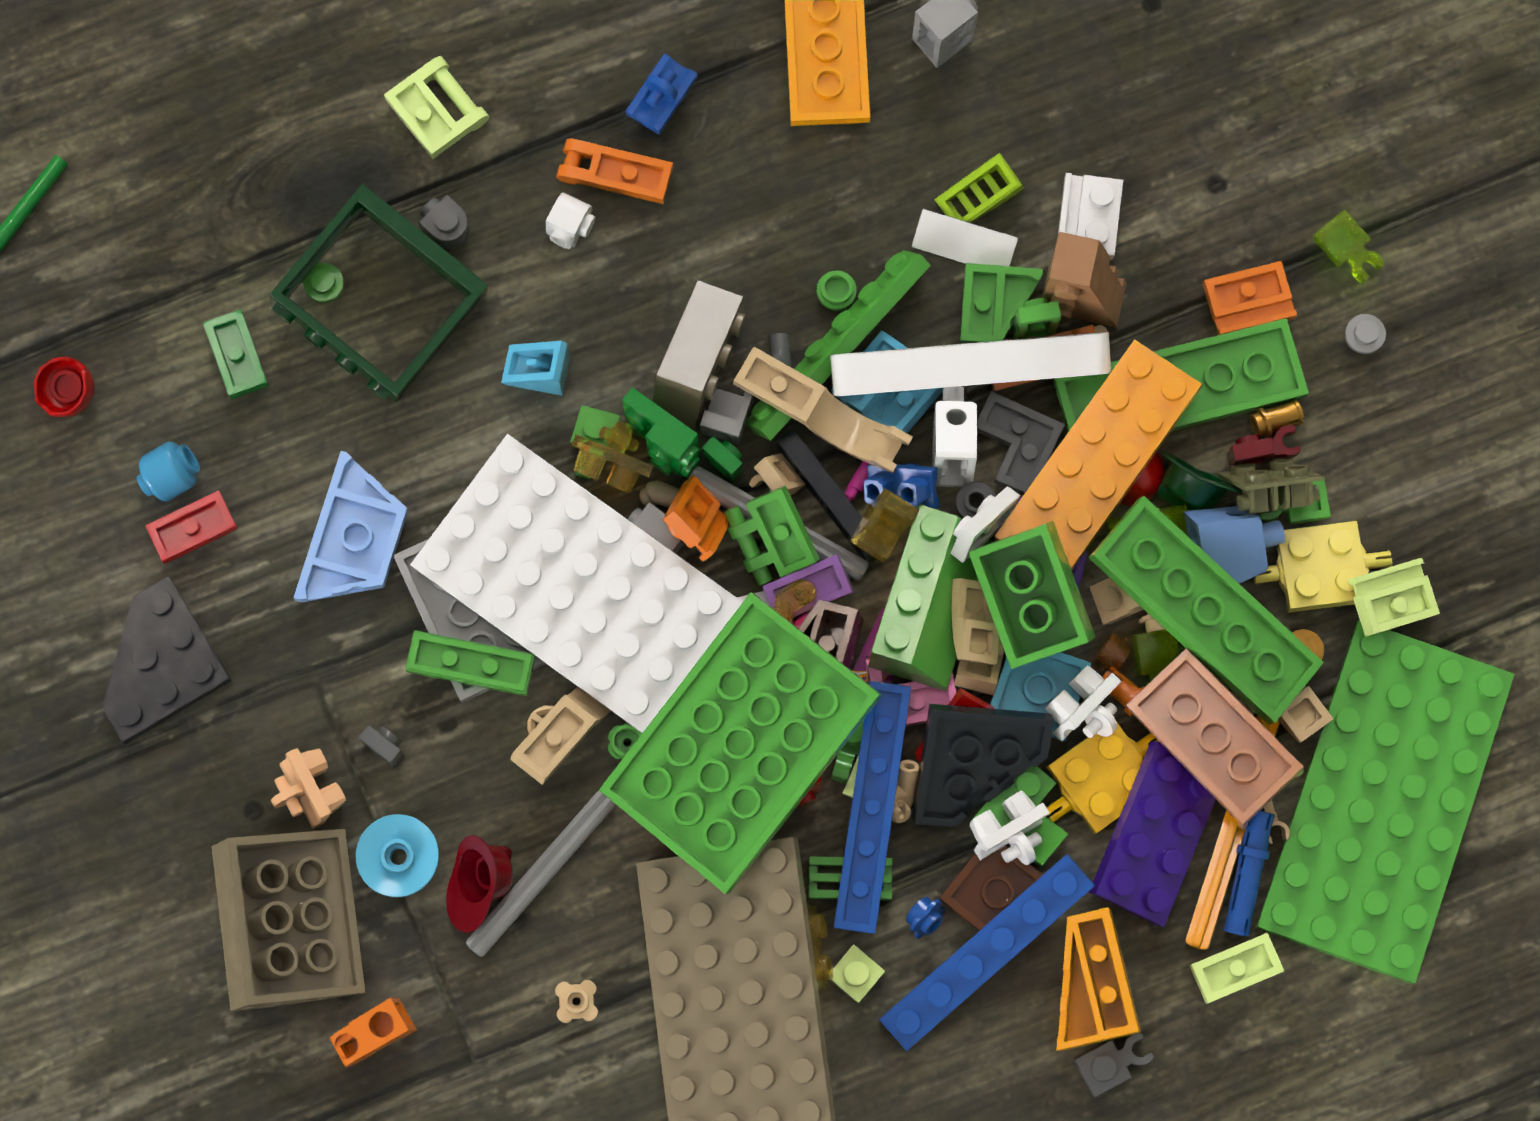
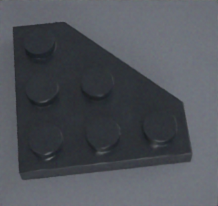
[102,576,232,745]
[912,704,1054,827]

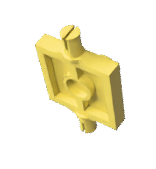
[1253,521,1392,613]

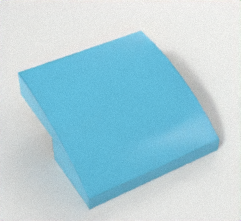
[831,330,944,433]

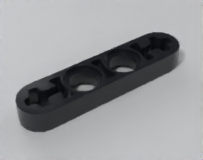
[774,429,886,565]

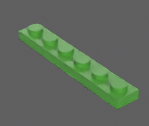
[745,250,931,441]

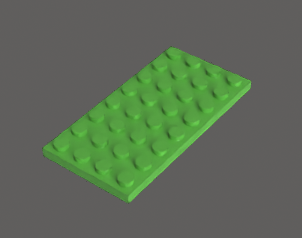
[1255,619,1515,984]

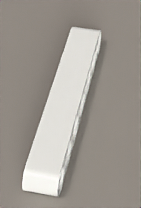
[830,332,1112,396]

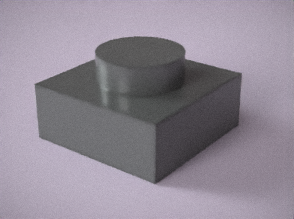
[358,725,405,768]

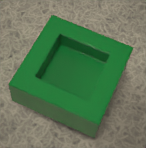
[702,436,743,483]

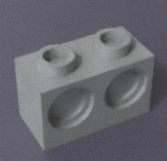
[912,0,978,68]

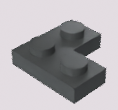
[977,391,1065,496]

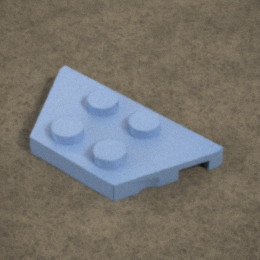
[293,451,409,603]

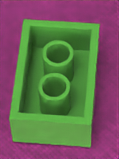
[969,521,1096,669]

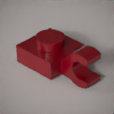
[1227,425,1301,470]

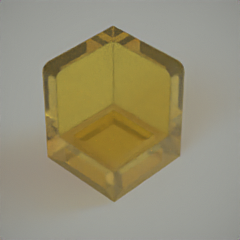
[850,488,919,562]

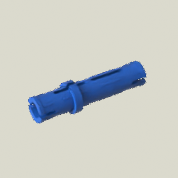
[1223,811,1275,936]

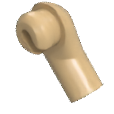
[892,760,920,823]

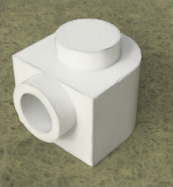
[546,192,596,249]

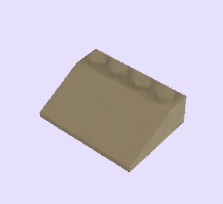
[211,829,365,1011]

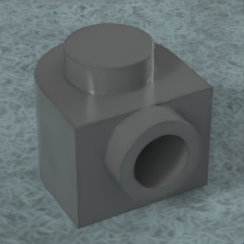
[419,195,470,250]

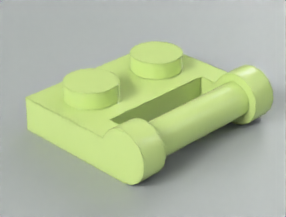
[384,56,490,159]

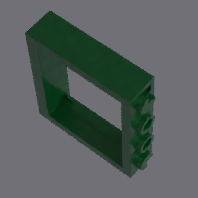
[270,184,488,402]

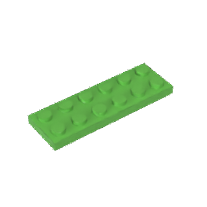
[1053,318,1309,432]
[1089,496,1324,725]

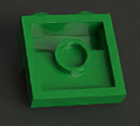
[622,387,701,478]

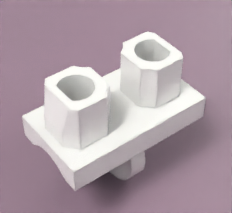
[1045,665,1121,741]
[969,790,1049,865]

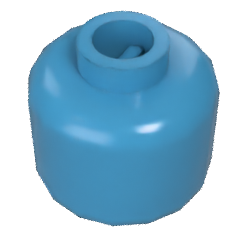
[137,441,200,502]

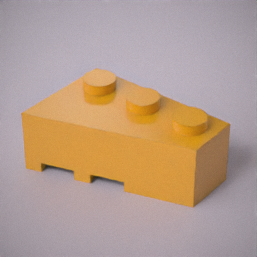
[1056,907,1141,1051]

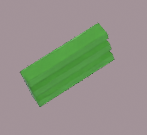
[809,856,892,901]

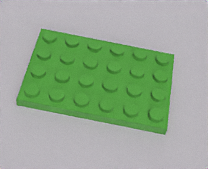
[599,592,883,894]

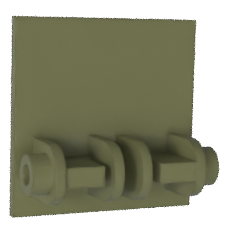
[1217,458,1323,514]

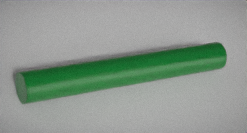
[0,155,68,252]

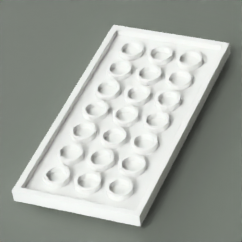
[410,434,743,733]

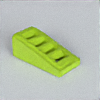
[935,153,1024,224]

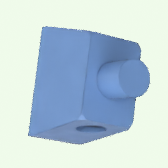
[1184,506,1285,583]

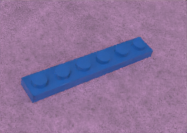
[834,681,911,934]
[879,854,1095,1051]

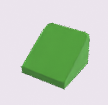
[1024,817,1068,868]

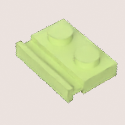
[1347,558,1440,637]

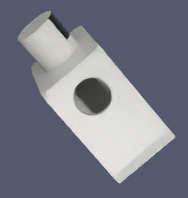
[932,386,977,487]

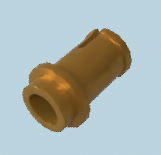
[1249,399,1304,439]

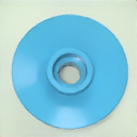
[356,814,439,897]

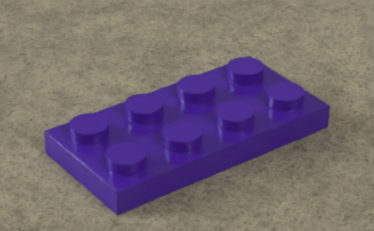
[1089,741,1216,927]

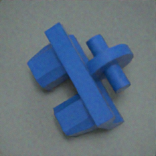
[626,53,698,135]
[864,463,940,509]

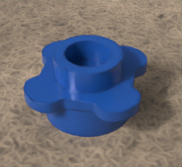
[906,897,945,939]

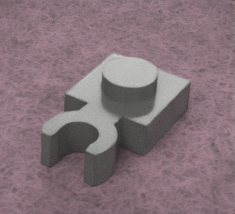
[1074,1033,1154,1097]

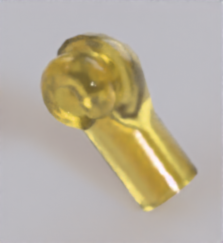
[774,579,817,624]

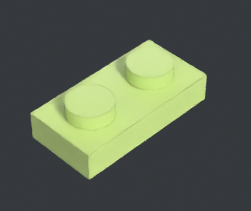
[1190,933,1284,1004]

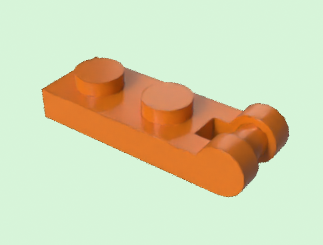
[556,139,673,204]

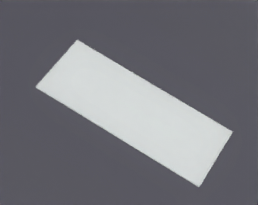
[911,209,1018,266]

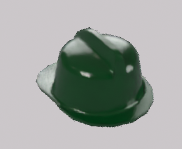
[1158,451,1243,512]

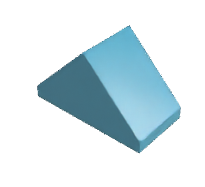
[501,341,571,396]

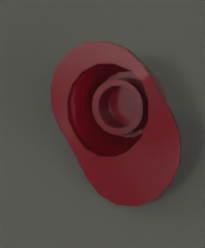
[446,835,513,933]

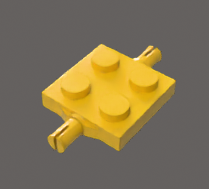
[1046,721,1159,834]

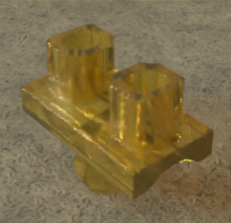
[571,421,653,494]

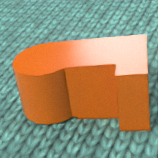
[329,998,417,1068]

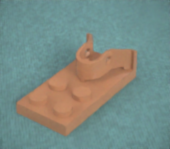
[1126,649,1304,830]

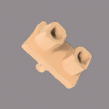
[271,748,346,829]

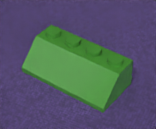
[868,504,992,691]

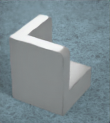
[700,389,754,446]

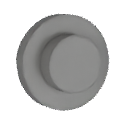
[1345,314,1386,354]

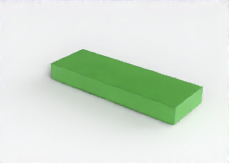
[405,630,535,696]

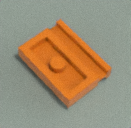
[1202,261,1297,335]
[663,475,730,562]

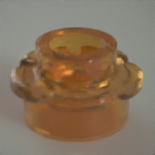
[1095,632,1131,670]

